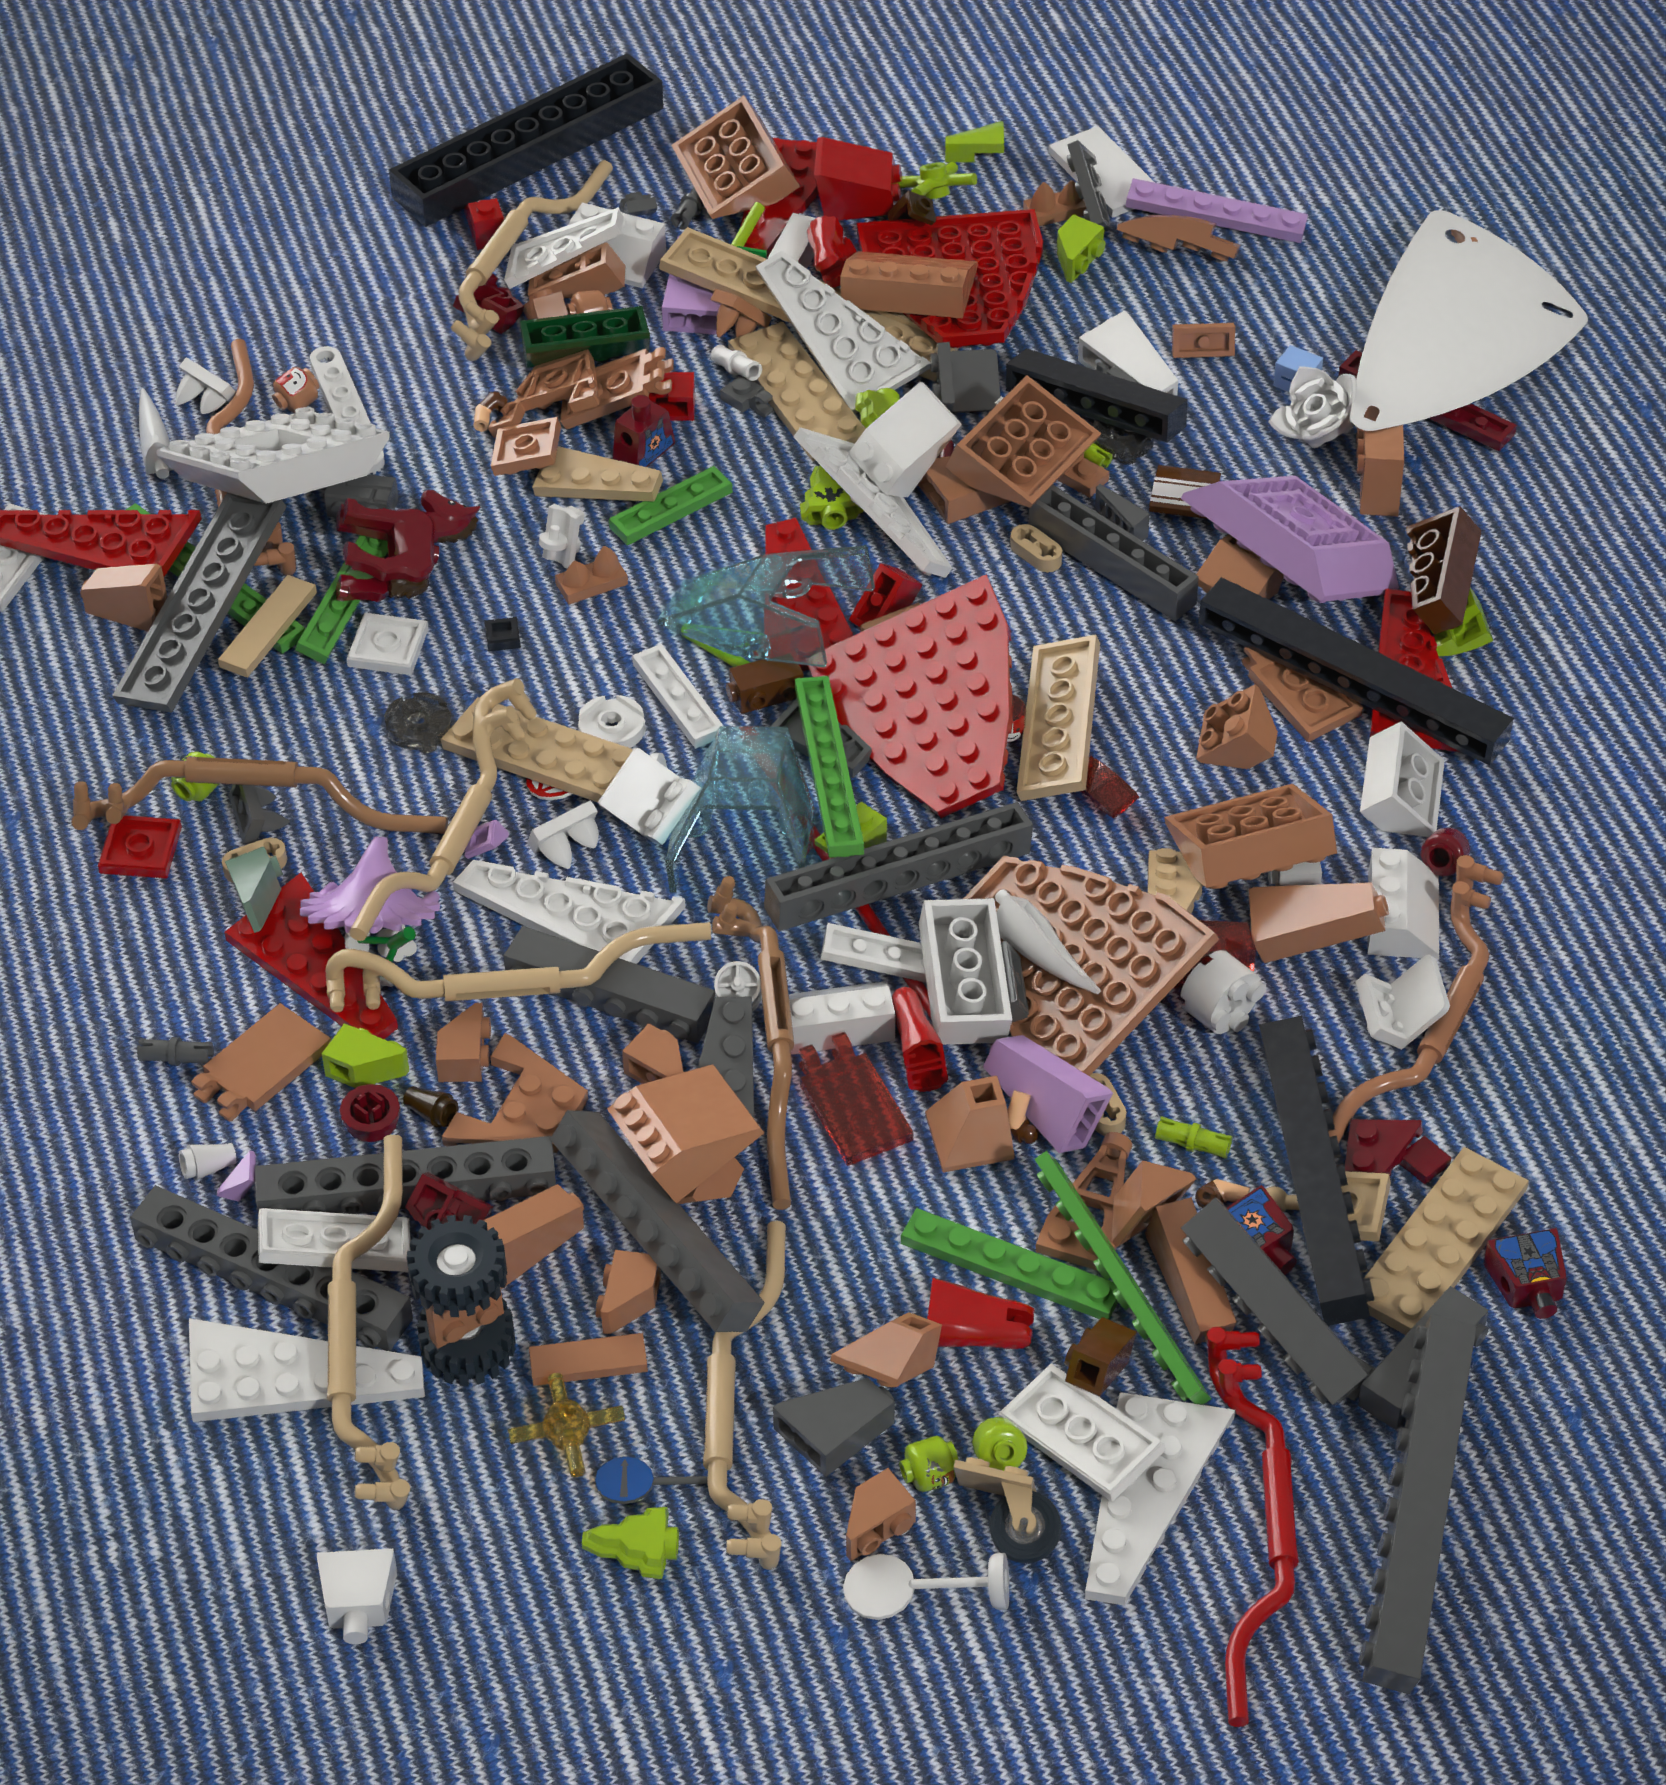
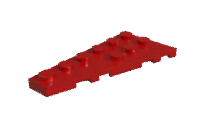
[740,138,819,259]
[0,510,202,577]
[765,518,854,671]
[1370,589,1460,752]
[224,872,398,1039]

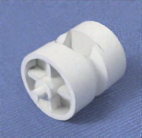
[714,961,762,1012]

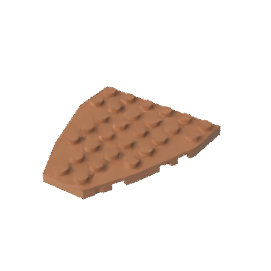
[963,856,1219,1076]

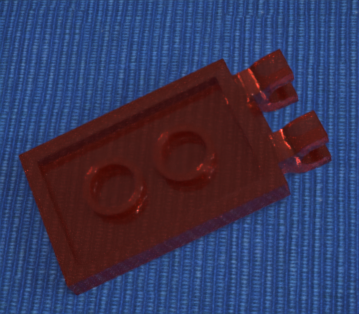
[799,1032,914,1166]

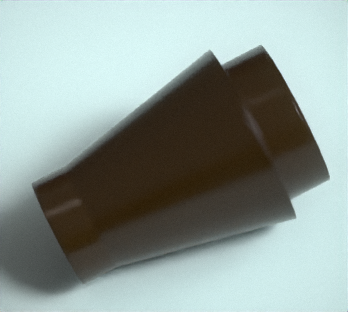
[403,1086,459,1127]

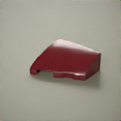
[453,274,524,334]
[405,1172,493,1230]

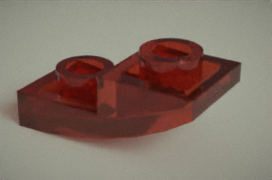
[1080,756,1139,819]

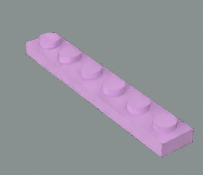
[1126,178,1308,243]

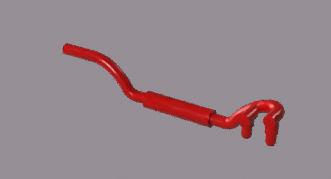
[1207,1327,1299,1727]

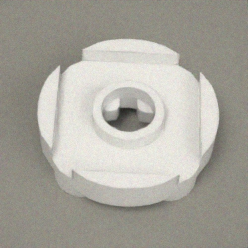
[578,695,646,748]

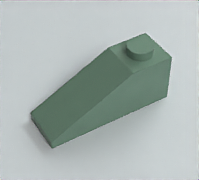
[225,846,283,933]

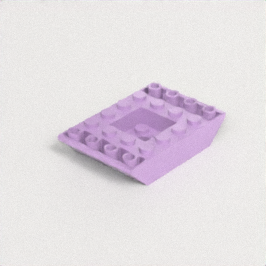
[1181,476,1399,603]

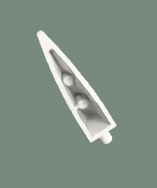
[139,388,173,479]
[995,889,1101,994]

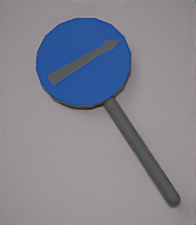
[595,1457,728,1504]

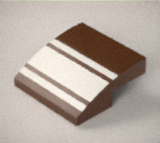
[1149,465,1221,519]

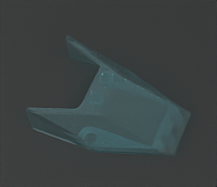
[657,545,875,667]
[665,726,815,893]

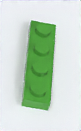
[609,466,733,546]

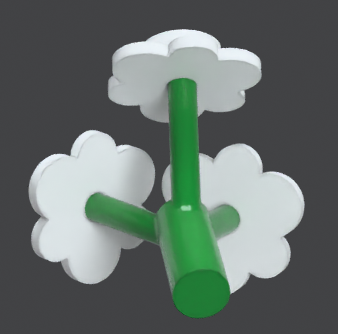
[345,924,417,987]

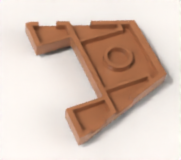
[488,349,600,438]
[442,1033,588,1153]

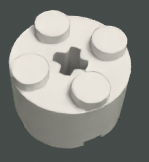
[1181,950,1266,1034]

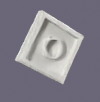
[347,613,428,675]

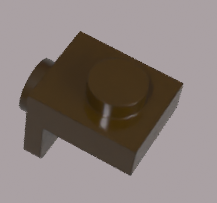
[887,190,936,225]

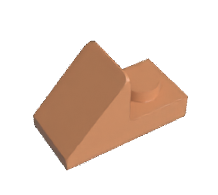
[1058,453,1109,498]

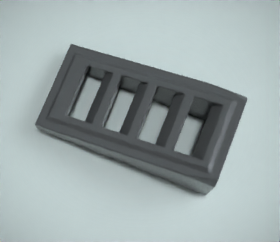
[1095,484,1150,541]

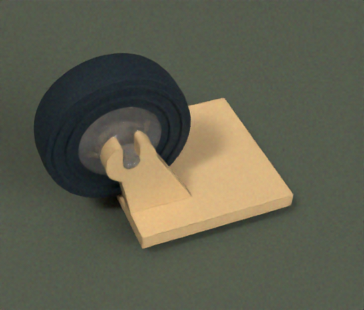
[954,1457,1062,1563]

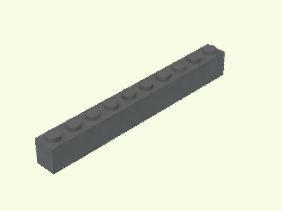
[1359,1314,1477,1694]

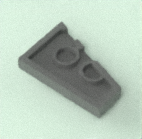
[1067,140,1112,232]
[769,698,872,778]

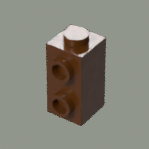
[726,651,804,714]
[1064,1317,1137,1396]

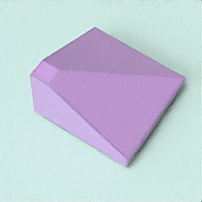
[465,820,509,859]
[217,1151,256,1202]

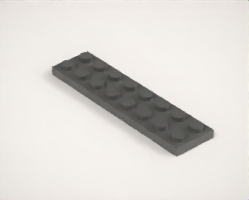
[112,492,286,713]

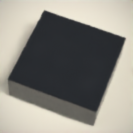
[484,617,521,652]

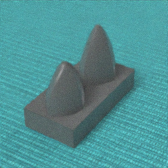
[229,785,290,844]

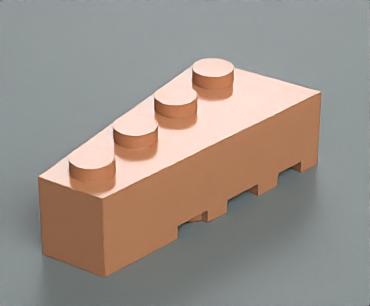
[1356,406,1404,517]

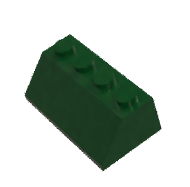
[520,306,650,368]

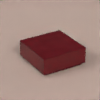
[1400,1136,1452,1185]

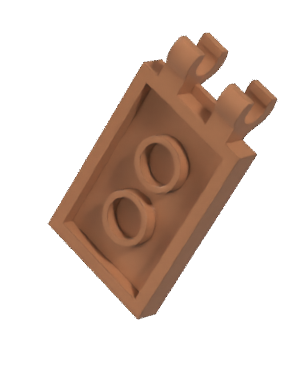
[560,347,674,430]
[1242,647,1363,742]
[191,1003,331,1122]

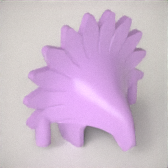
[300,836,440,933]

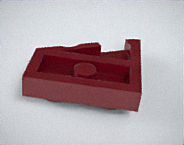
[1345,1119,1423,1176]

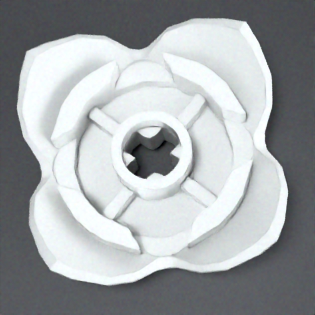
[1269,366,1357,448]

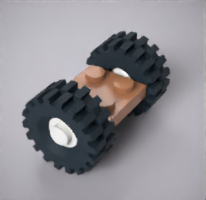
[406,1215,516,1386]

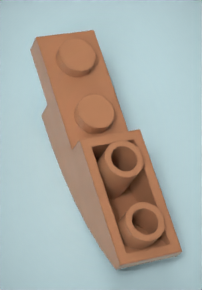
[1116,215,1241,261]

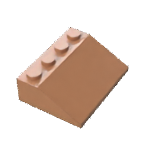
[671,95,800,219]
[840,251,978,318]
[945,375,1101,508]
[1164,784,1337,889]
[607,1064,764,1204]

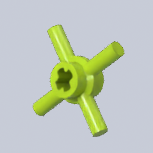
[897,162,977,199]

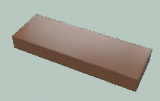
[529,1333,648,1386]

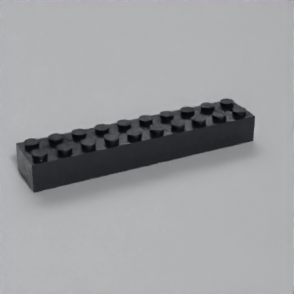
[389,53,664,227]

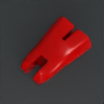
[807,216,857,287]
[892,987,949,1092]
[927,1278,1035,1349]

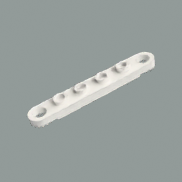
[310,346,385,475]

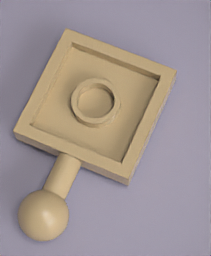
[1266,1171,1391,1242]

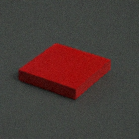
[98,815,182,879]

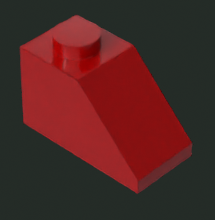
[464,198,504,250]
[848,563,923,628]

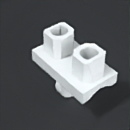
[539,504,585,568]

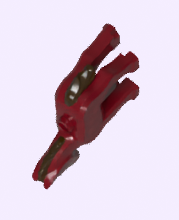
[336,490,480,602]

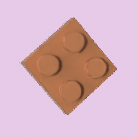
[491,417,561,476]

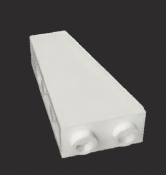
[1078,311,1178,396]

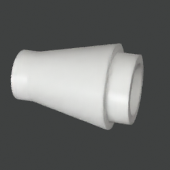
[179,1143,236,1181]

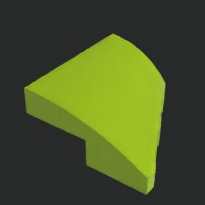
[945,121,1004,162]
[1430,587,1493,656]

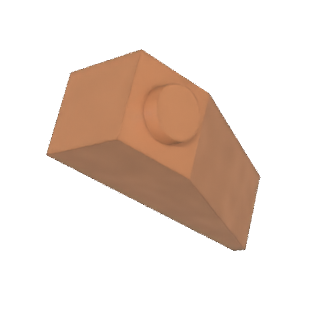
[528,242,626,298]

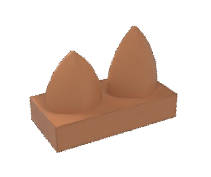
[1023,180,1087,226]
[710,288,772,338]
[1172,323,1235,358]
[555,546,628,605]

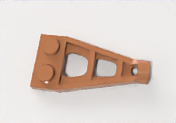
[1036,1132,1132,1271]

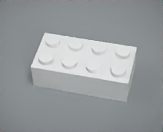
[919,898,1012,1045]

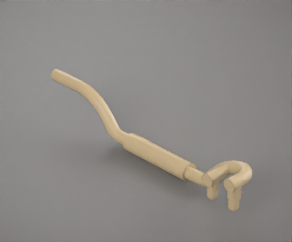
[451,160,613,361]
[349,678,537,941]
[326,922,711,1012]
[327,1135,410,1510]
[703,1221,786,1570]

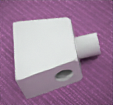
[317,1548,397,1644]

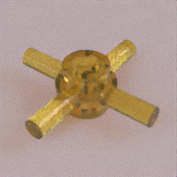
[507,1373,625,1478]

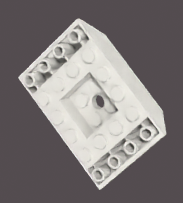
[156,407,389,504]

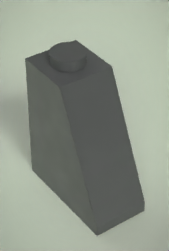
[773,1378,895,1477]

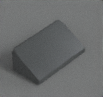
[1001,941,1029,1022]

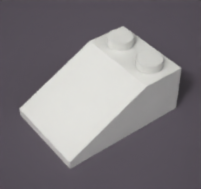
[848,382,962,497]

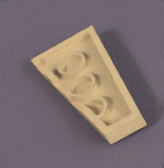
[532,446,663,502]
[1148,848,1204,914]

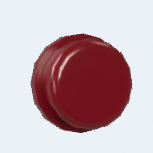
[339,1084,401,1142]

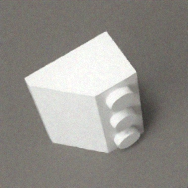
[569,203,666,288]
[1360,721,1445,837]
[1368,848,1439,959]
[789,981,895,1055]

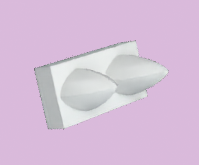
[175,357,236,414]
[527,800,599,869]

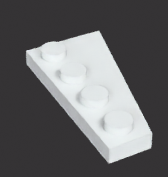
[504,207,624,289]

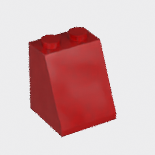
[814,137,902,221]

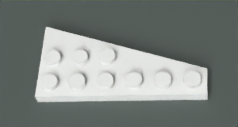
[756,251,930,414]
[794,427,953,578]
[453,860,685,964]
[189,1318,425,1422]
[1085,1392,1235,1606]

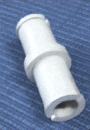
[711,345,762,381]

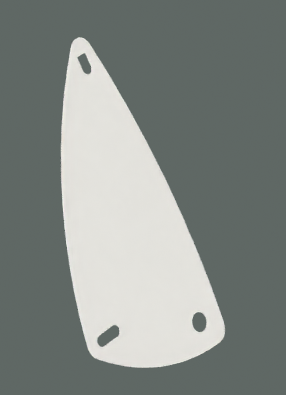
[1350,210,1588,431]

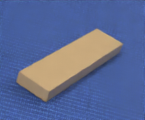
[218,575,317,678]

